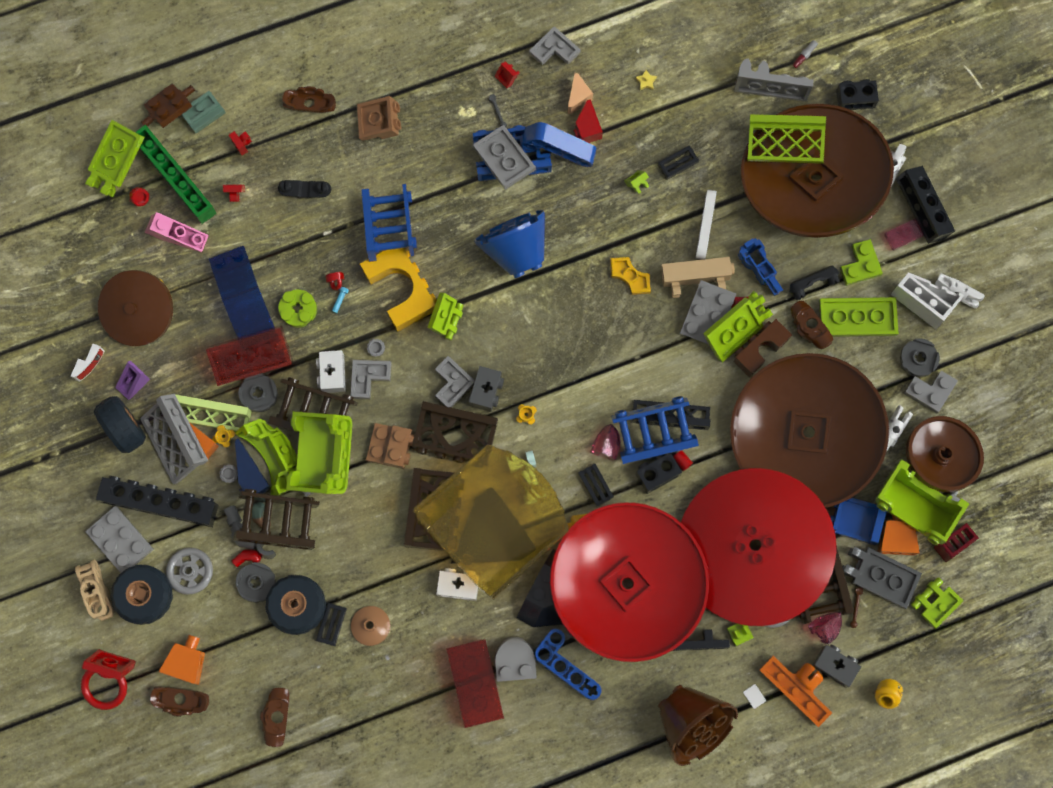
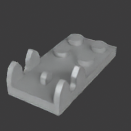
[734,59,814,102]

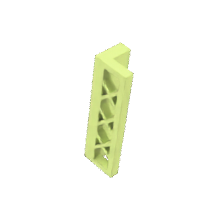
[175,394,252,432]

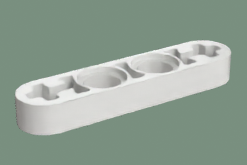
[695,190,717,260]

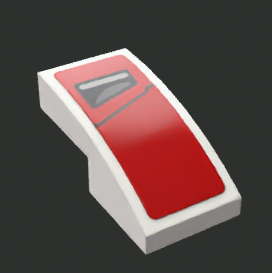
[71,344,105,382]

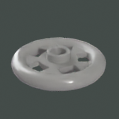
[166,548,213,595]

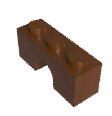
[733,319,792,378]

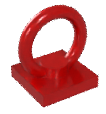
[81,649,136,710]

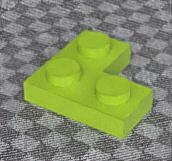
[840,239,883,286]

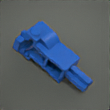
[738,238,783,296]

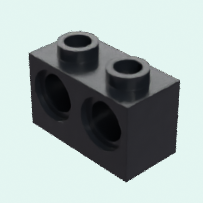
[836,79,879,110]
[636,453,682,494]

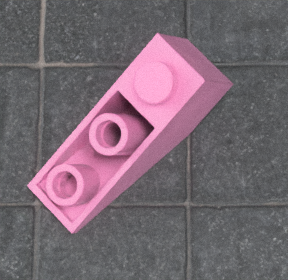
[145,212,209,252]

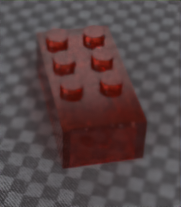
[206,325,293,386]
[447,639,505,728]

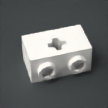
[316,350,346,393]
[437,568,480,601]

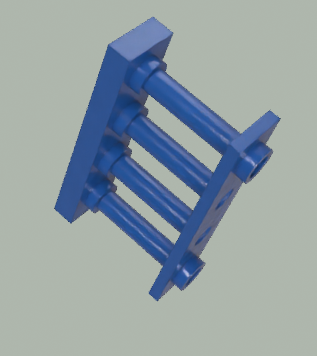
[361,184,417,262]
[611,396,699,464]

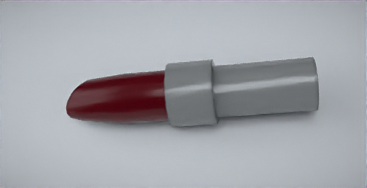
[793,40,818,68]

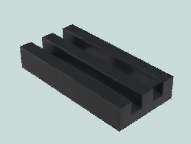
[658,145,699,180]
[578,464,614,507]
[316,603,347,647]

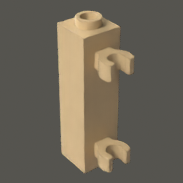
[661,257,735,298]

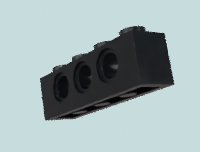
[896,166,955,244]

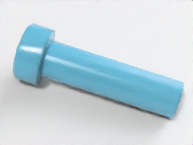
[332,287,349,314]

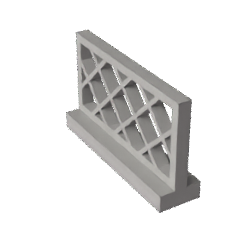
[140,394,208,485]

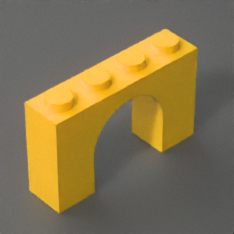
[360,248,437,332]

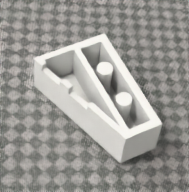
[891,273,964,329]

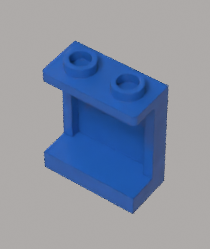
[830,498,886,545]

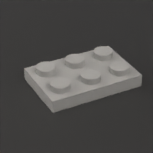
[473,125,536,190]
[680,280,736,344]
[85,506,154,573]

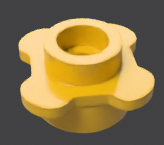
[516,404,537,425]
[212,425,235,447]

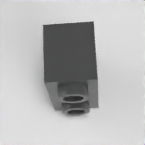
[469,366,504,412]
[813,644,862,688]

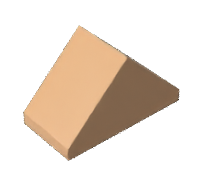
[568,73,593,114]

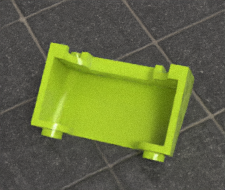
[286,412,352,494]
[875,460,969,545]

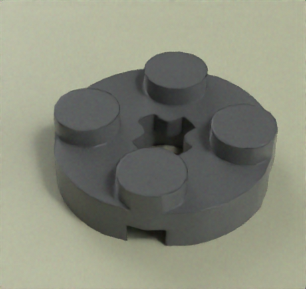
[900,338,940,377]
[238,374,278,413]
[236,562,276,603]

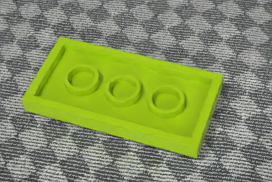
[819,297,899,337]

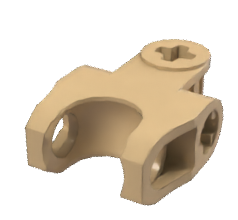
[75,559,114,621]

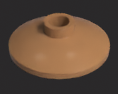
[351,606,390,646]

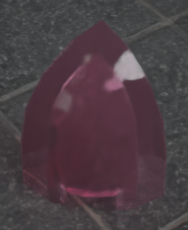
[590,424,621,460]
[808,612,842,645]

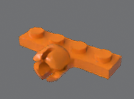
[759,655,832,727]

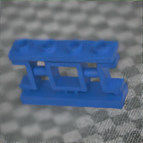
[472,125,552,181]

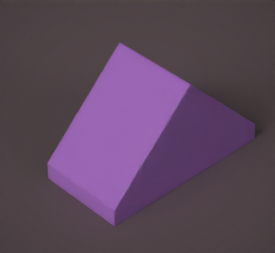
[115,361,150,400]

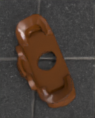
[283,86,336,113]
[790,300,834,349]
[150,687,209,717]
[260,687,289,747]

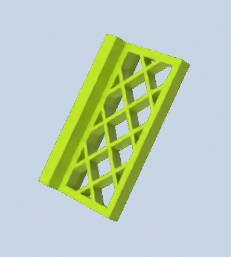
[748,114,826,163]

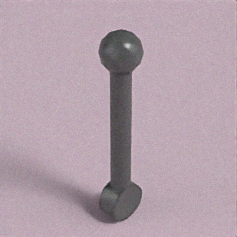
[489,94,507,127]

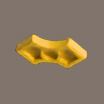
[610,257,651,295]

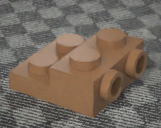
[357,96,401,141]
[366,423,415,469]

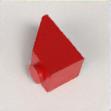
[573,99,603,143]

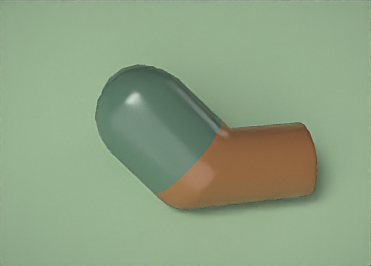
[252,502,271,529]

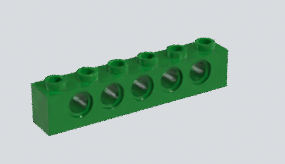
[136,124,217,224]

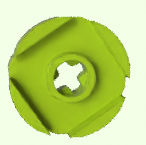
[278,289,317,328]

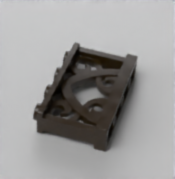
[412,401,498,468]
[404,468,464,552]

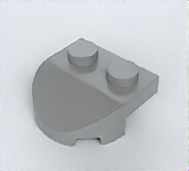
[495,637,537,682]

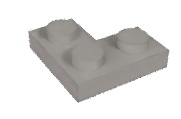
[529,26,581,65]
[435,356,475,408]
[351,360,392,399]
[904,371,958,413]

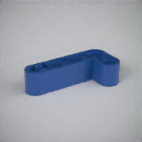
[521,122,596,167]
[535,629,601,700]

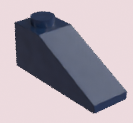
[235,438,271,501]

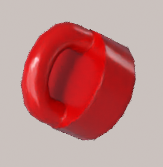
[129,187,149,207]
[325,272,345,290]

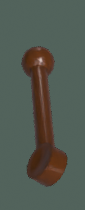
[850,588,863,628]

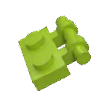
[427,293,464,340]
[911,577,963,629]

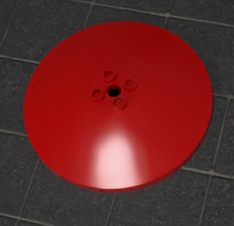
[681,468,836,626]

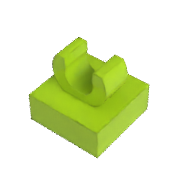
[624,170,649,194]
[727,624,754,647]

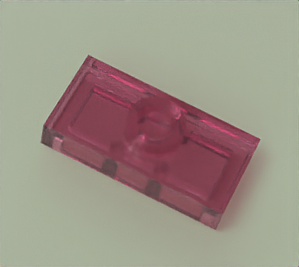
[884,219,924,251]

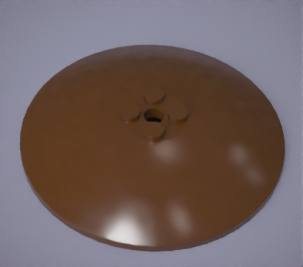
[741,104,894,238]
[730,353,889,508]

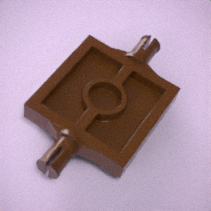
[141,83,195,128]

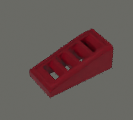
[934,523,979,562]

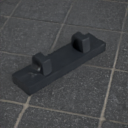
[672,629,730,651]

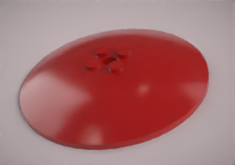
[550,502,709,662]

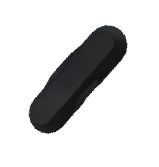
[278,180,331,198]
[789,265,840,300]

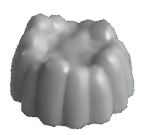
[367,339,385,357]
[219,464,238,483]

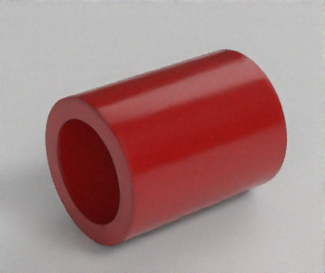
[673,450,693,472]

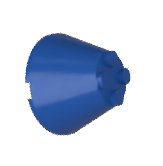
[474,210,545,278]

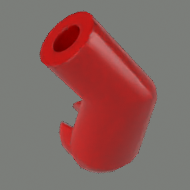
[231,549,261,568]

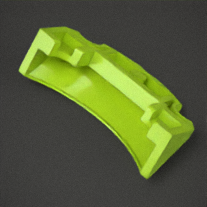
[235,419,297,496]

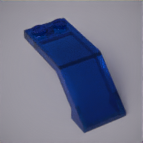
[209,245,278,349]

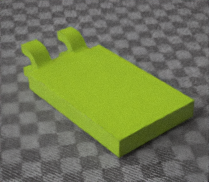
[85,120,145,197]
[703,291,773,363]

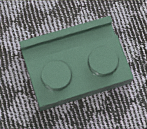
[182,91,226,133]

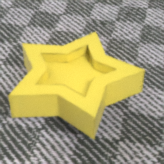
[636,70,657,90]

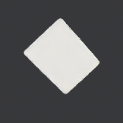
[743,684,766,709]

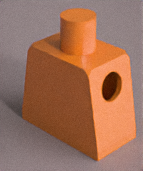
[877,515,919,556]
[159,635,205,685]

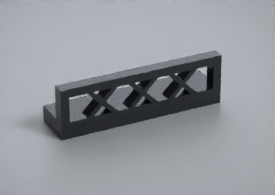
[632,400,711,431]

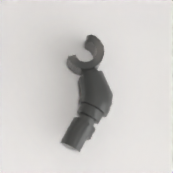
[224,506,276,560]

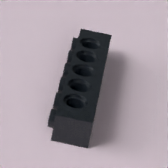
[96,476,219,528]

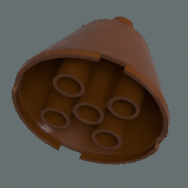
[658,685,738,766]

